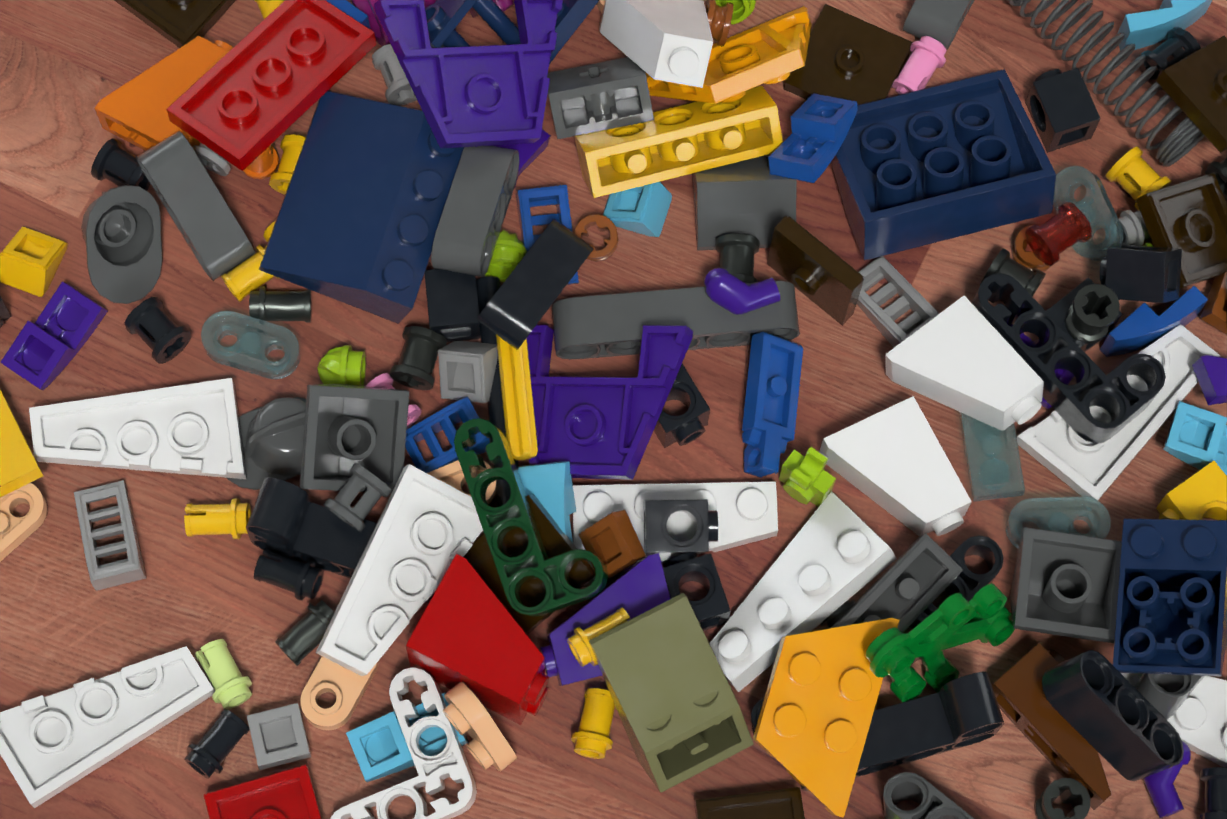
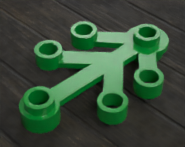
[866,583,1015,703]

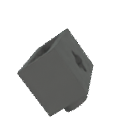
[547,57,654,139]

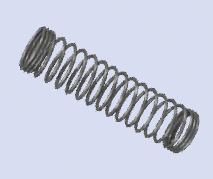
[1006,0,1205,167]

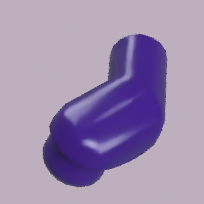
[704,268,781,315]
[1143,741,1191,819]

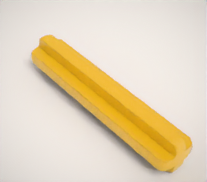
[496,334,538,460]

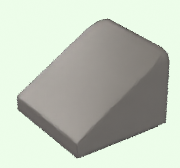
[438,341,498,403]

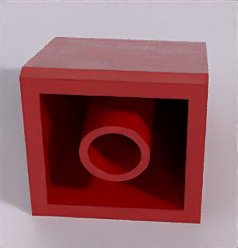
[406,554,549,725]

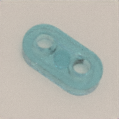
[1053,166,1123,261]
[201,311,301,379]
[1006,497,1111,549]

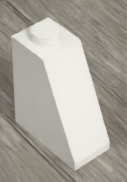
[599,0,713,88]
[885,295,1044,431]
[819,396,972,537]

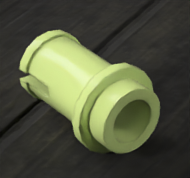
[195,639,252,709]

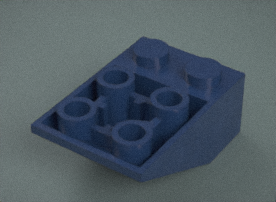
[1113,519,1227,676]

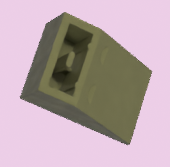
[589,593,754,793]

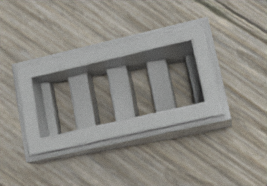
[857,256,939,348]
[74,480,146,591]

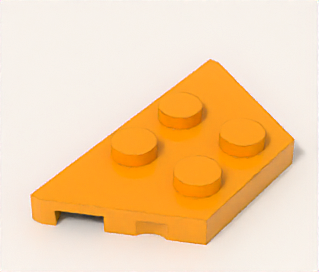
[645,6,812,103]
[753,618,900,818]

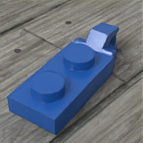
[742,332,803,477]

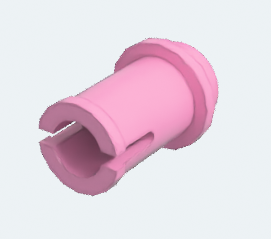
[892,36,947,95]

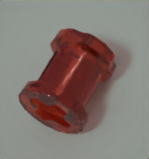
[1025,202,1092,266]

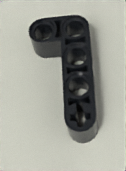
[972,273,1166,443]
[246,478,435,603]
[800,672,1004,791]

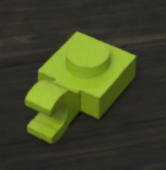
[779,446,836,507]

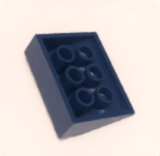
[831,69,1056,261]
[258,91,464,324]

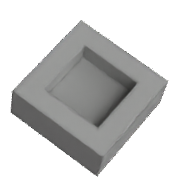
[247,703,311,770]

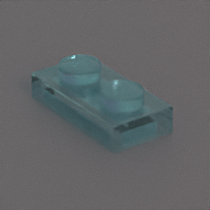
[959,412,1025,502]

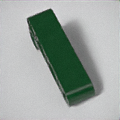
[454,418,608,617]

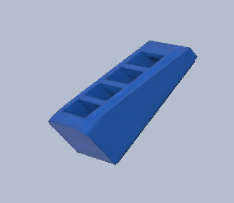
[516,185,579,285]
[405,396,490,473]

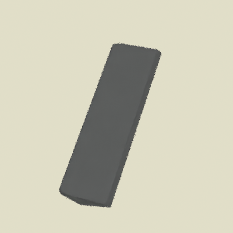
[831,533,963,633]

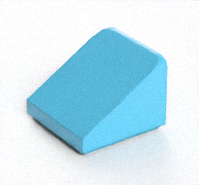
[603,182,672,237]

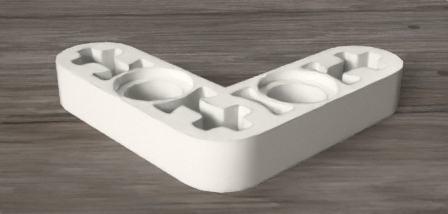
[330,668,477,819]

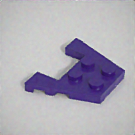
[374,0,563,149]
[526,325,693,480]

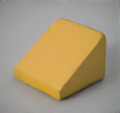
[0,226,68,297]

